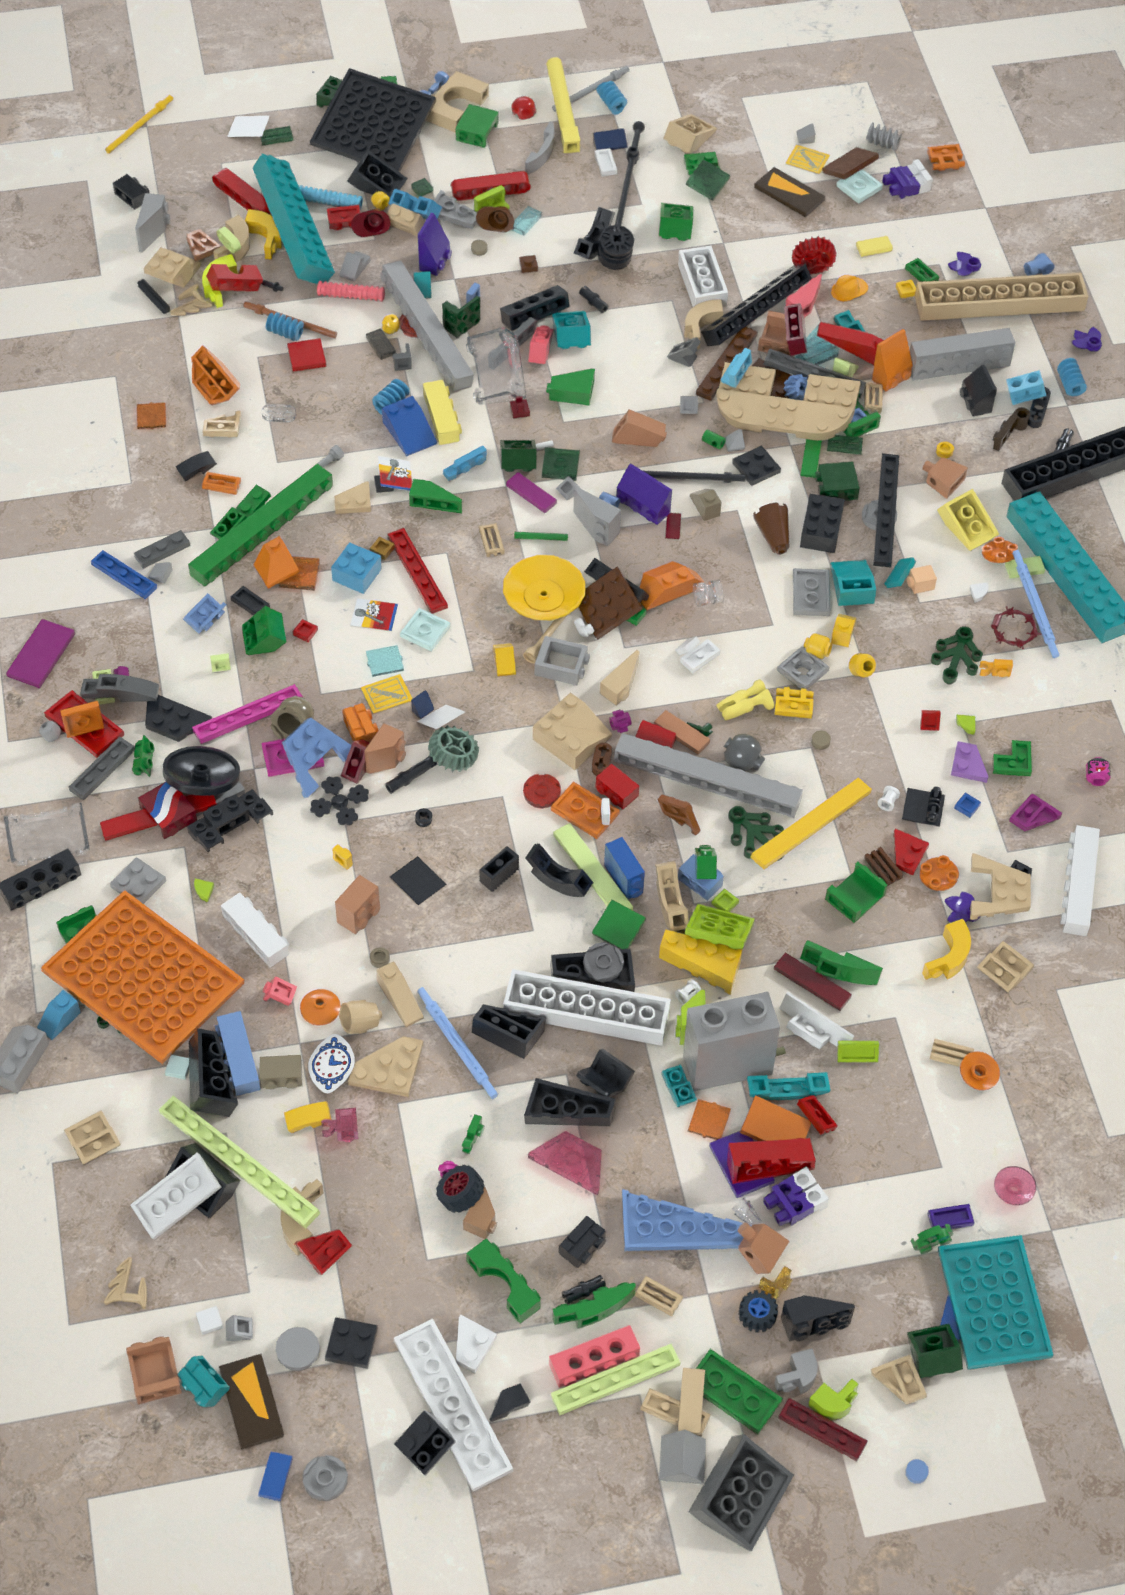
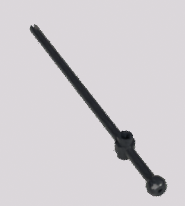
[615,121,645,226]

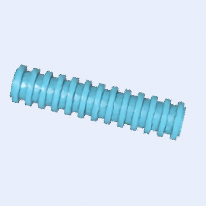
[299,185,363,209]

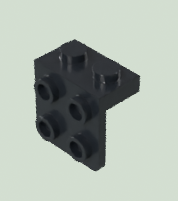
[576,1049,635,1097]

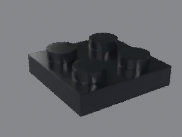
[732,445,781,486]
[325,1317,378,1369]

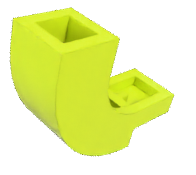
[202,254,238,308]

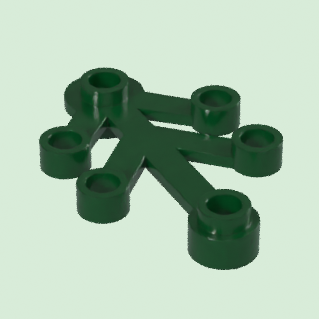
[931,626,983,684]
[728,806,784,861]

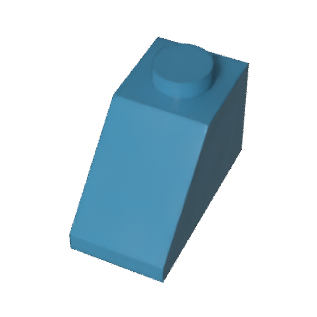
[37,990,81,1040]

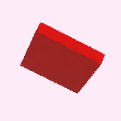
[287,338,326,372]

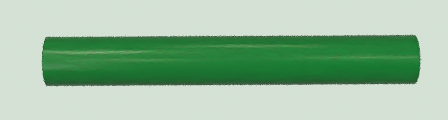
[514,531,568,541]

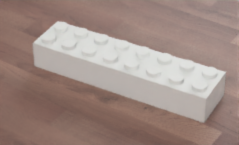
[503,969,671,1046]

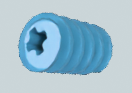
[597,81,627,115]
[265,312,304,341]
[1057,358,1087,396]
[372,379,410,415]

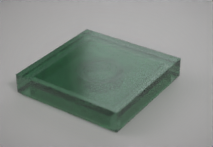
[686,159,731,201]
[542,447,580,481]

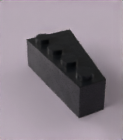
[189,1028,238,1117]
[524,1078,616,1126]

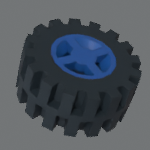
[739,1290,778,1333]

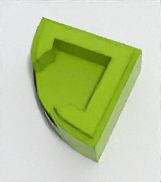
[956,715,975,735]
[194,878,214,902]

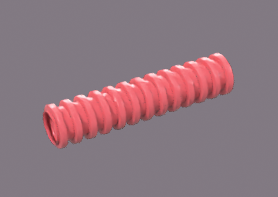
[317,281,385,302]

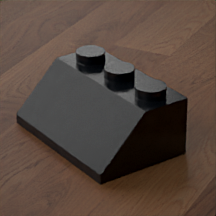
[165,1143,241,1219]

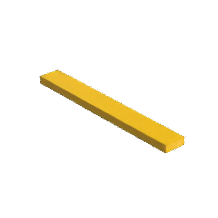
[750,777,872,870]

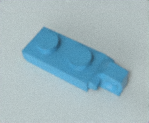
[443,446,487,481]

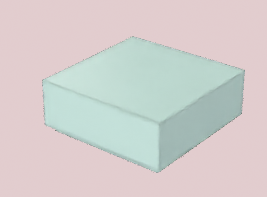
[165,1055,189,1079]

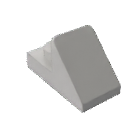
[340,251,370,282]

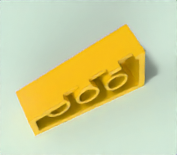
[659,929,742,995]

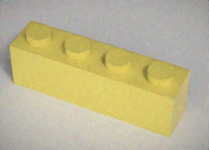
[423,380,462,445]

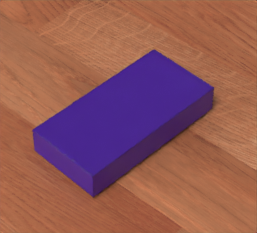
[927,1204,975,1229]

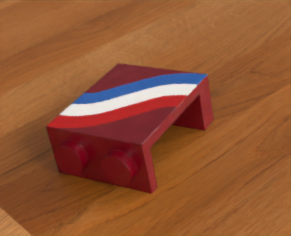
[138,782,197,839]

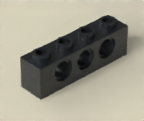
[500,285,570,331]
[0,848,81,911]

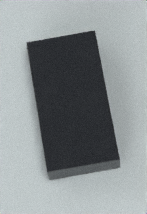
[230,586,270,615]

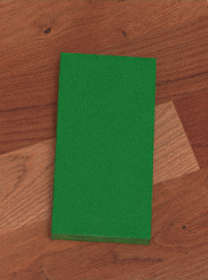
[695,1349,783,1435]

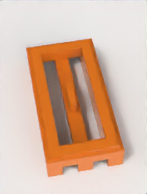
[202,472,241,495]

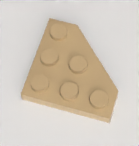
[348,1036,423,1097]

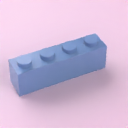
[214,1011,261,1096]

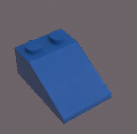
[382,396,437,456]

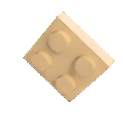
[143,247,201,288]

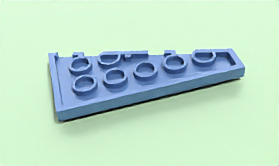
[622,1189,751,1251]

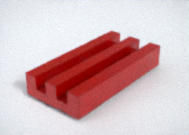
[797,1095,838,1135]

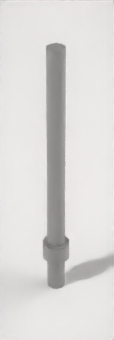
[552,66,629,112]

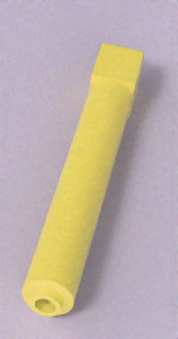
[546,57,580,153]

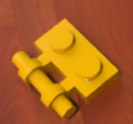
[775,687,814,719]

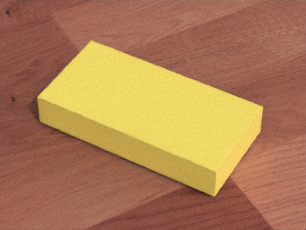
[856,236,893,257]

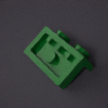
[56,905,96,944]

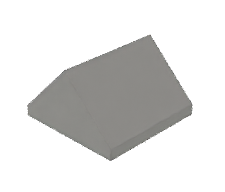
[659,1430,706,1484]

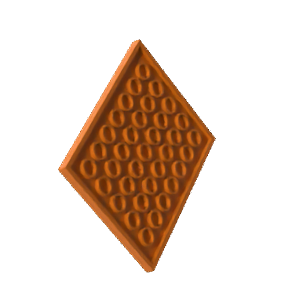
[41,890,244,1064]

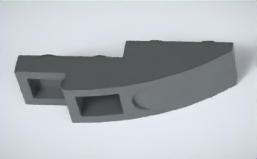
[80,674,159,702]

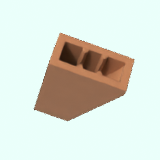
[612,409,667,447]

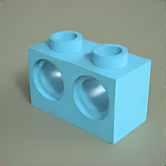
[1006,370,1046,405]

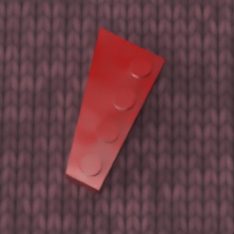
[727,1138,816,1184]

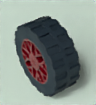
[436,1165,485,1213]

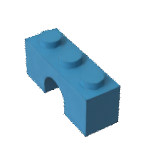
[388,189,442,219]

